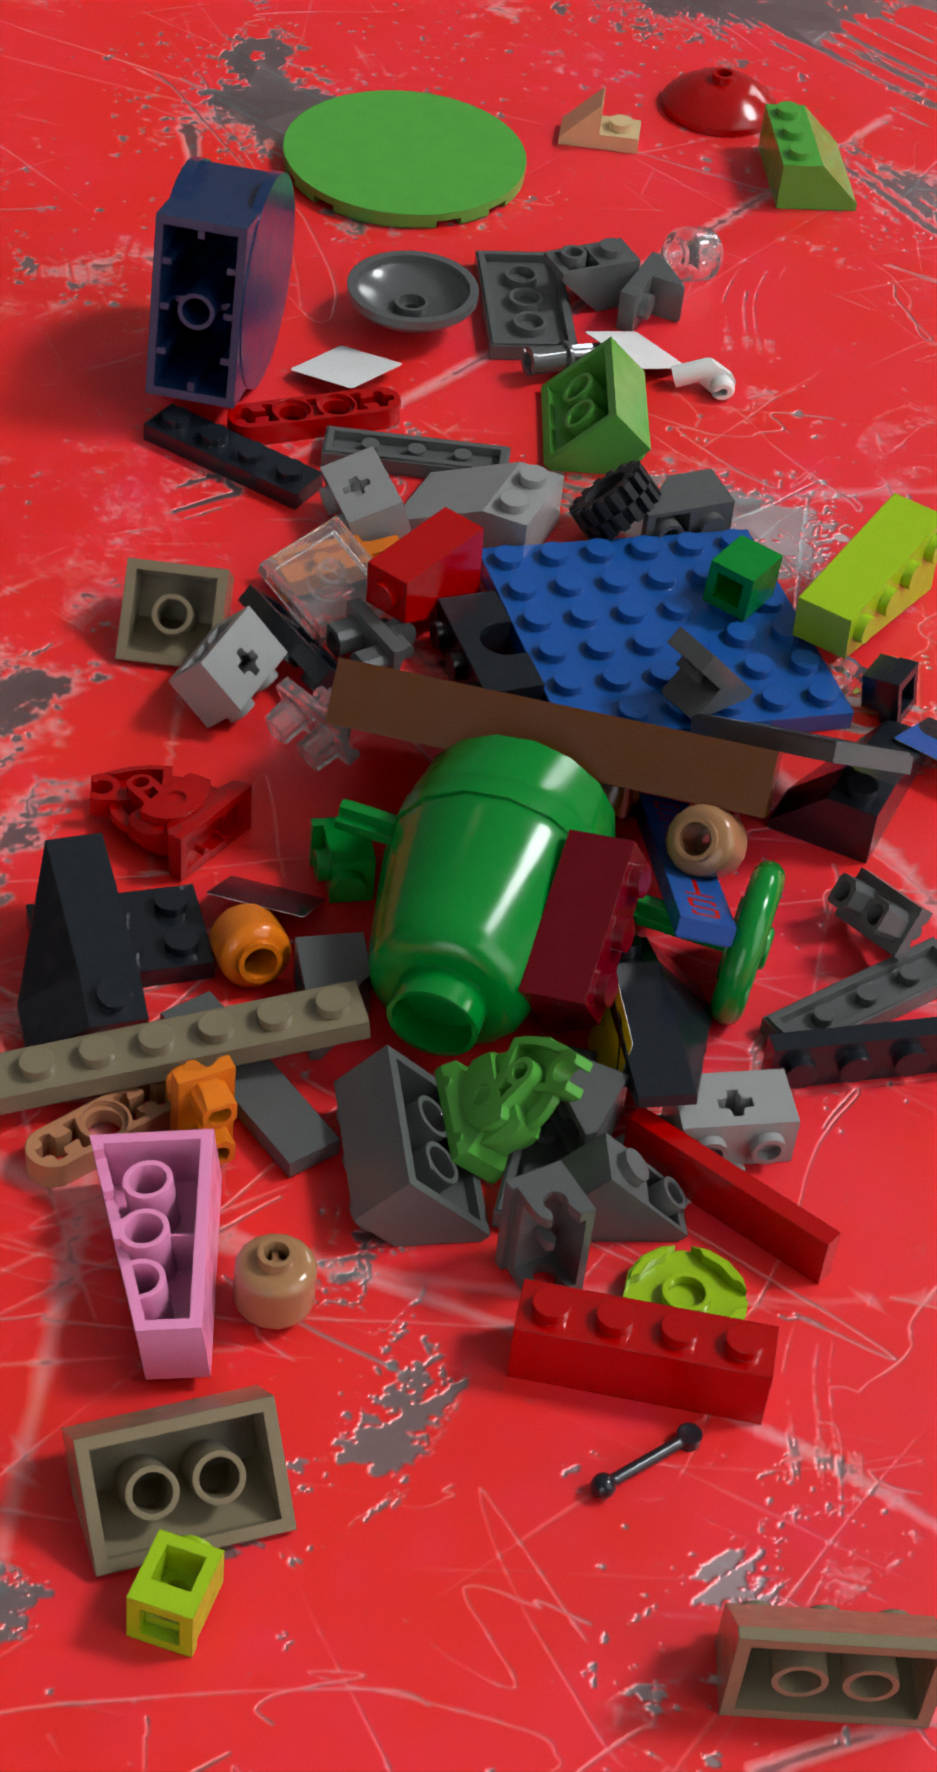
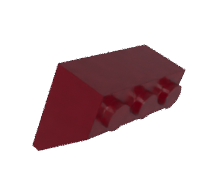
[518,829,651,1034]

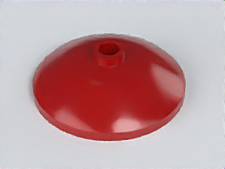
[661,67,777,138]

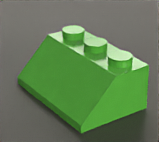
[758,101,857,211]
[541,337,651,474]

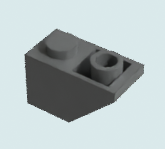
[543,238,640,312]
[641,469,735,537]
[556,1132,688,1242]

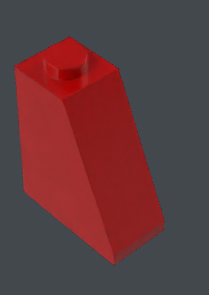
[366,507,484,623]

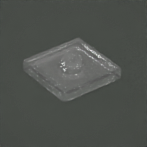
[257,515,378,645]

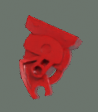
[89,765,252,882]

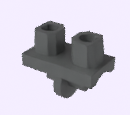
[326,597,416,670]
[828,867,933,962]

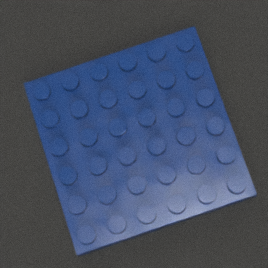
[480,529,854,732]

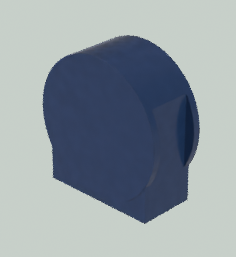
[145,156,295,409]

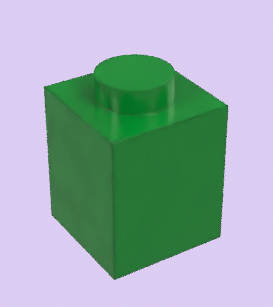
[702,535,783,621]

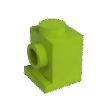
[126,1529,225,1658]

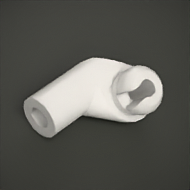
[671,357,736,401]

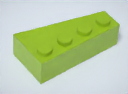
[792,493,937,659]

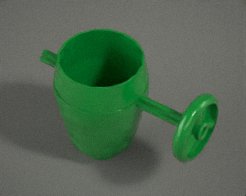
[334,734,786,1056]

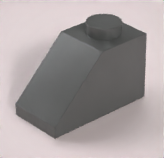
[293,932,373,1060]

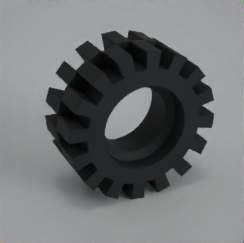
[569,460,662,540]

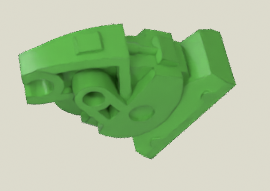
[434,1036,593,1185]

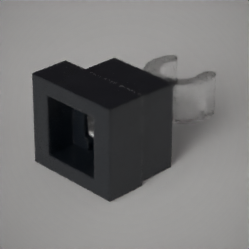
[830,653,919,723]

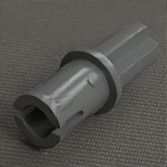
[521,340,601,376]

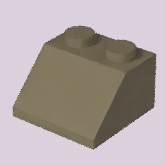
[115,557,234,667]

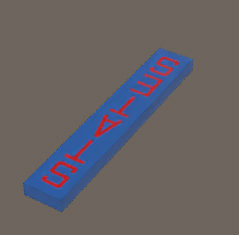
[636,793,737,948]

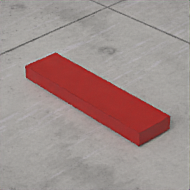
[623,1108,840,1284]

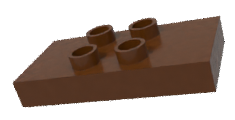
[325,657,783,819]

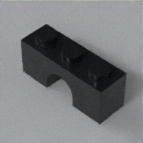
[429,590,545,701]

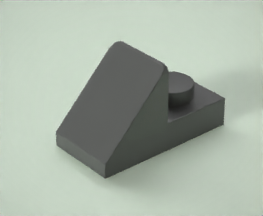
[616,252,685,331]
[662,626,754,719]

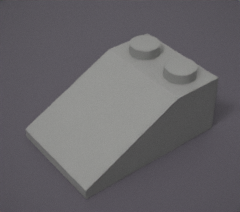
[404,462,564,548]

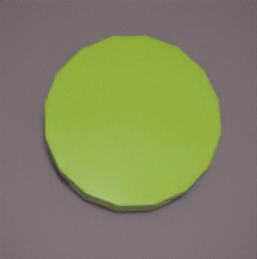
[623,1245,748,1320]

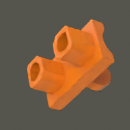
[165,1055,238,1164]

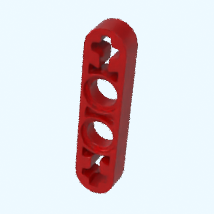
[227,387,401,445]

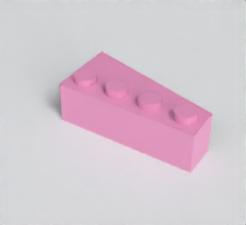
[89,1129,222,1380]

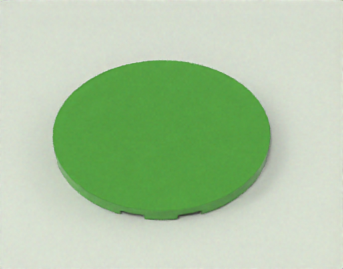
[283,90,527,228]

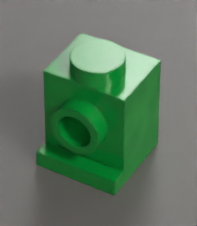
[309,817,376,903]

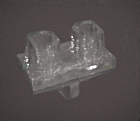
[264,677,360,772]

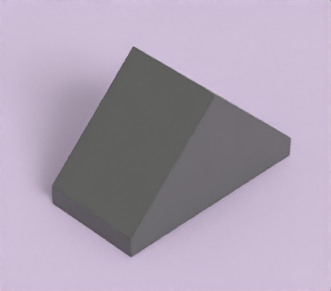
[550,1059,630,1154]

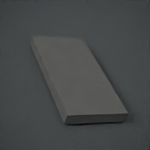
[474,250,577,360]
[689,713,914,775]

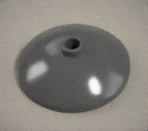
[347,251,479,333]

